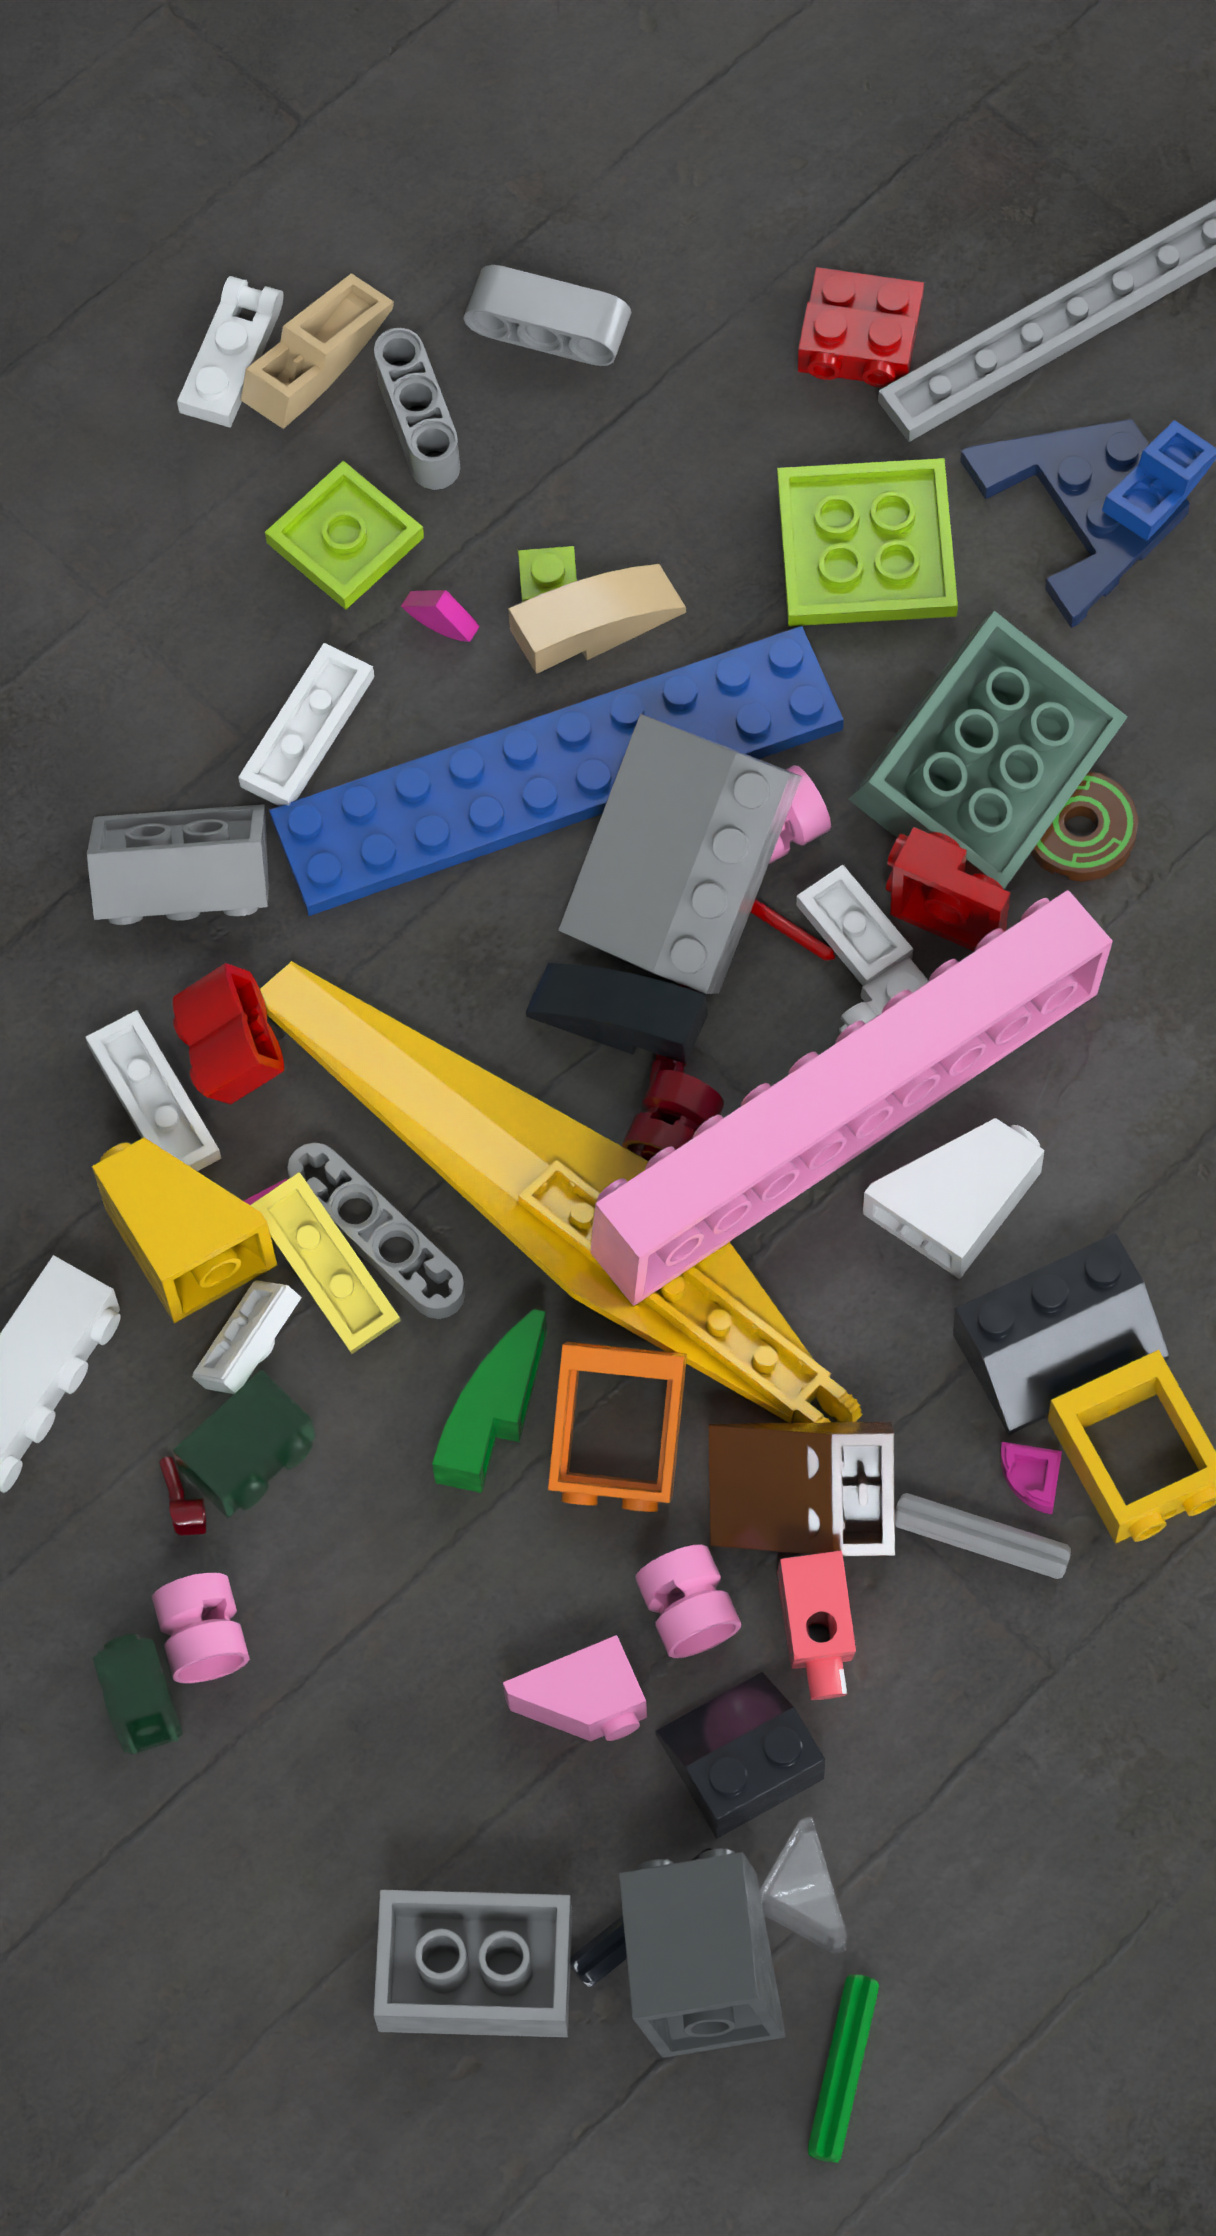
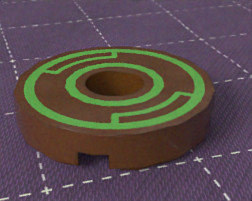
[1030,772,1139,882]

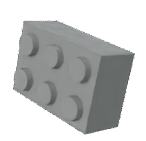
[374,1890,572,2038]

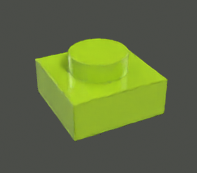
[518,546,577,602]

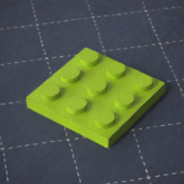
[777,458,958,626]

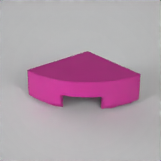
[401,590,479,642]
[1000,1442,1062,1515]

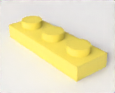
[250,1172,401,1354]

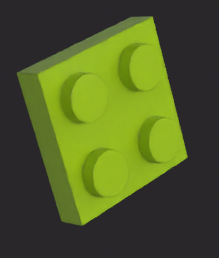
[265,461,424,610]

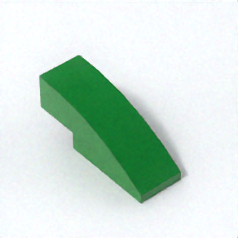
[432,1309,547,1493]

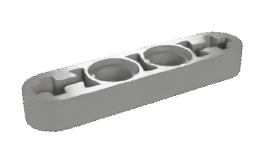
[287,1143,465,1319]

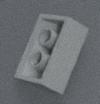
[87,804,269,925]

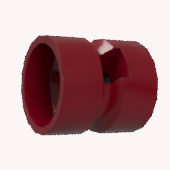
[622,1070,724,1161]

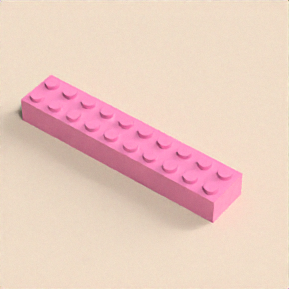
[590,890,1113,1306]

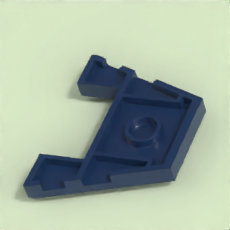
[960,419,1190,628]

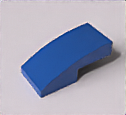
[1102,420,1216,541]

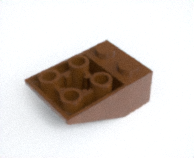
[709,1422,895,1556]

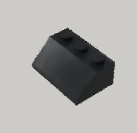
[953,1233,1169,1435]

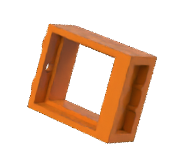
[548,1341,687,1512]

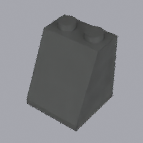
[619,1849,785,2058]

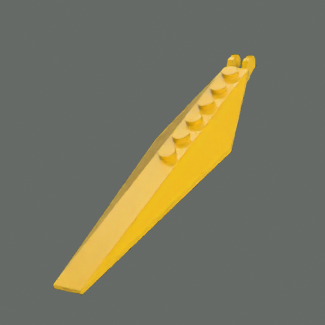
[260,961,863,1423]

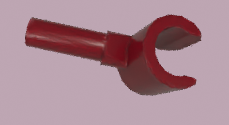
[159,1456,207,1536]

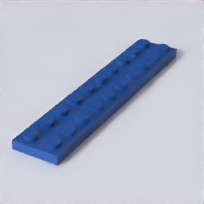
[269,626,844,916]

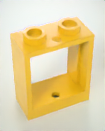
[1048,1350,1216,1544]

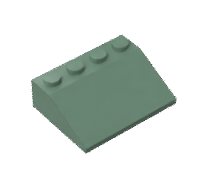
[848,611,1128,889]

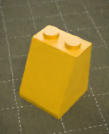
[92,1137,277,1323]

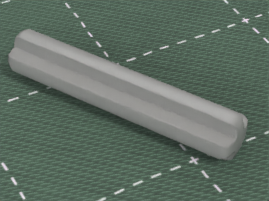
[895,1493,1071,1579]

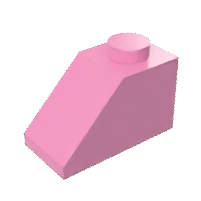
[503,1635,647,1742]

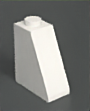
[863,1118,1045,1279]

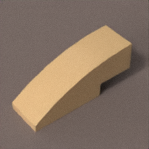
[241,273,394,429]
[508,564,686,674]

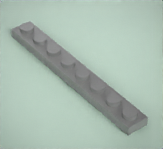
[878,199,1216,442]

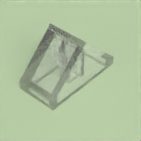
[760,1817,847,1954]

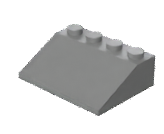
[558,714,802,994]

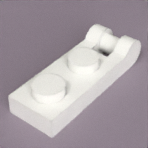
[177,276,283,428]

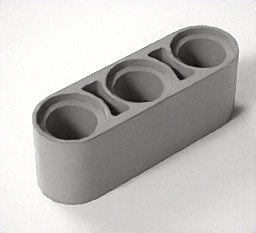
[463,265,632,366]
[374,328,460,490]

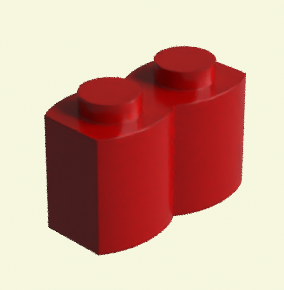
[173,963,284,1105]

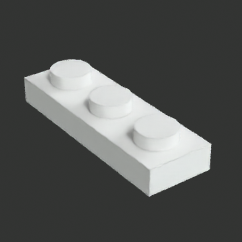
[238,643,374,806]
[86,1010,222,1171]

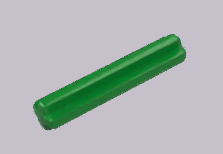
[807,1974,879,2163]

